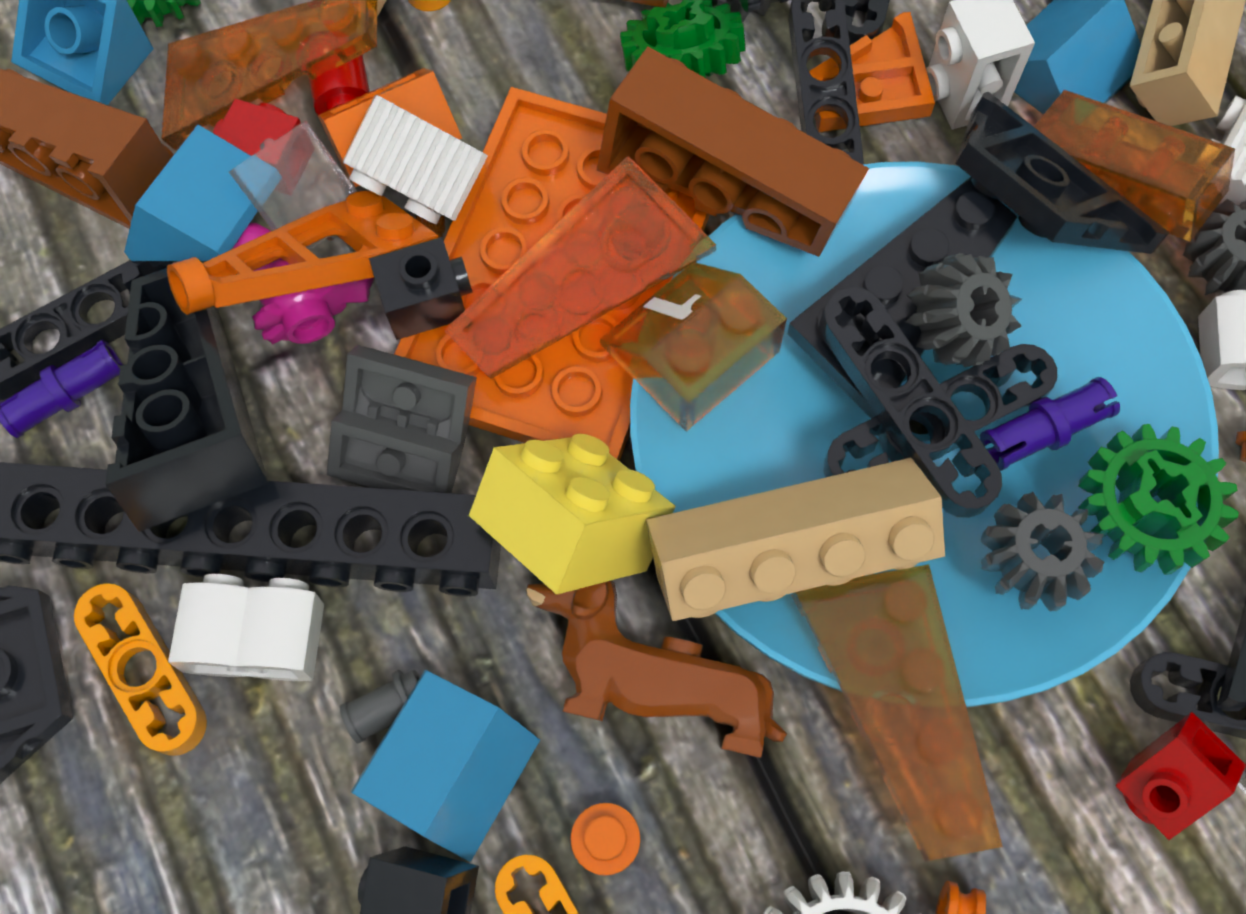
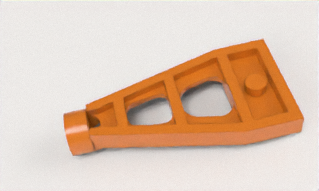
[167,191,438,315]

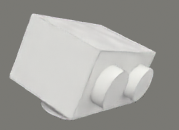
[926,0,1035,130]

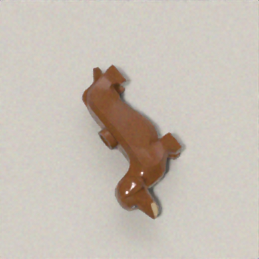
[526,580,787,758]

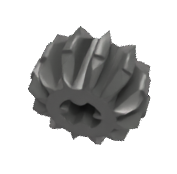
[1183,199,1246,295]
[905,253,1022,367]
[981,492,1105,611]

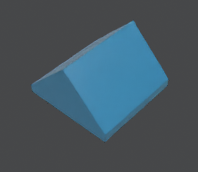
[11,0,154,105]
[1014,0,1141,136]
[124,125,280,261]
[351,670,540,862]

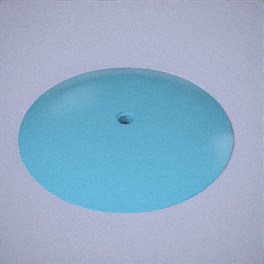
[630,162,1219,708]

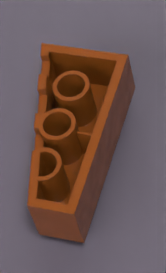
[597,46,870,257]
[0,69,174,229]

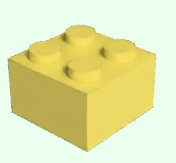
[469,434,676,595]

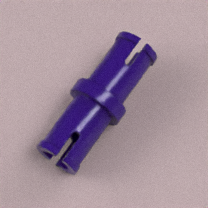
[0,339,124,438]
[980,377,1120,471]

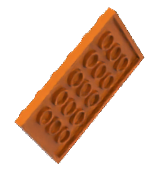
[394,87,710,461]

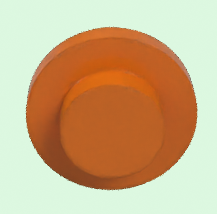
[571,803,640,876]

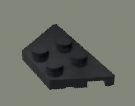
[955,92,1170,254]
[0,585,73,784]

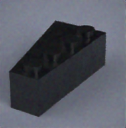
[105,268,268,532]

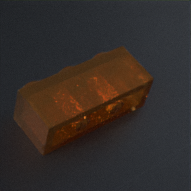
[1034,90,1235,242]

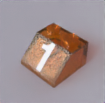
[600,262,787,432]

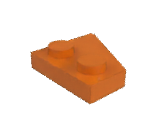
[809,12,935,132]

